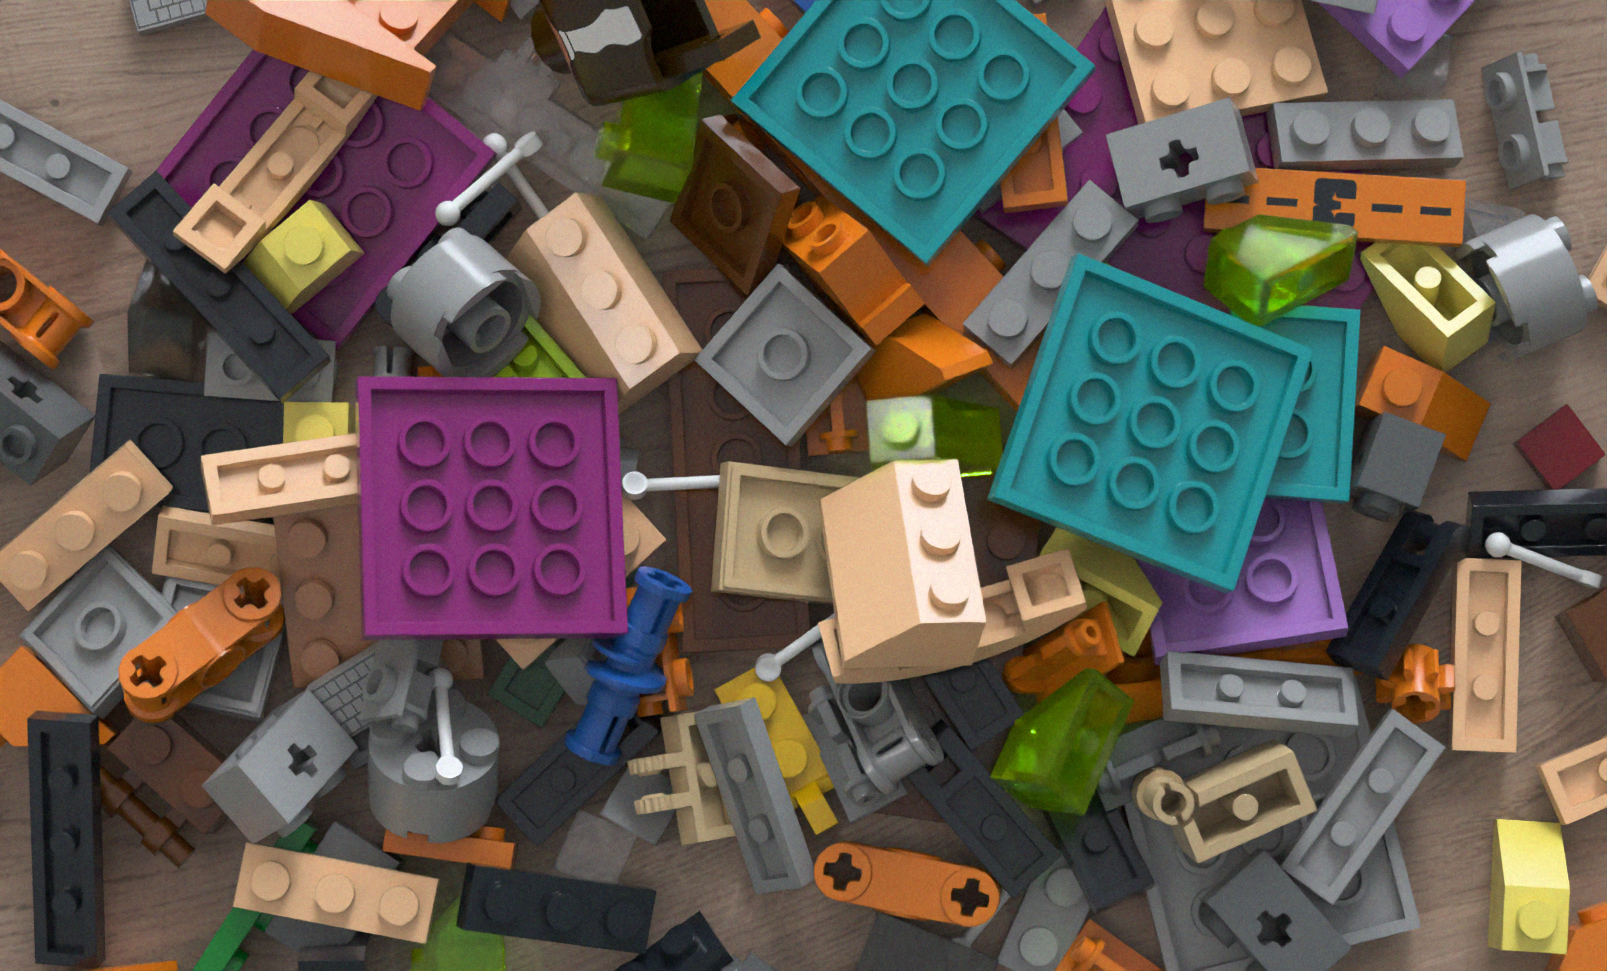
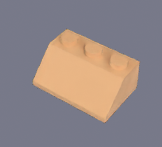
[506,192,702,415]
[819,459,986,669]

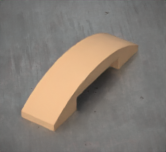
[173,71,378,273]
[818,548,1088,684]

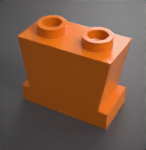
[782,194,925,346]

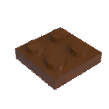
[670,115,801,296]

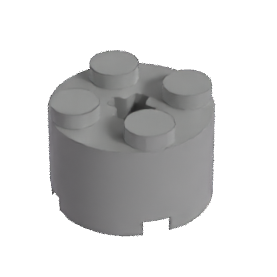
[1455,214,1598,362]
[387,227,541,377]
[368,688,500,843]

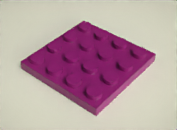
[156,49,497,351]
[354,376,628,640]

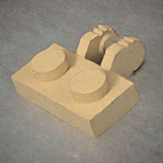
[627,711,736,845]

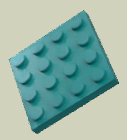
[731,0,1096,267]
[987,253,1314,594]

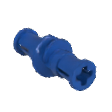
[564,566,692,766]

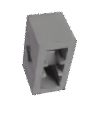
[1106,97,1259,223]
[202,689,358,844]

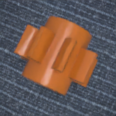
[1375,644,1456,724]

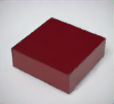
[1513,404,1606,490]

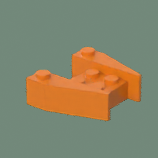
[205,0,512,111]

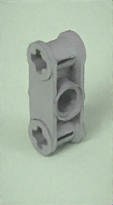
[812,639,944,795]

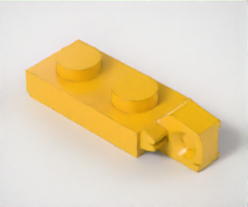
[714,667,838,835]

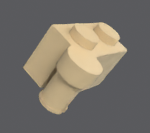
[1131,739,1317,863]

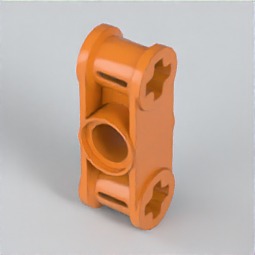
[0,248,95,370]
[118,567,285,723]
[814,841,1001,927]

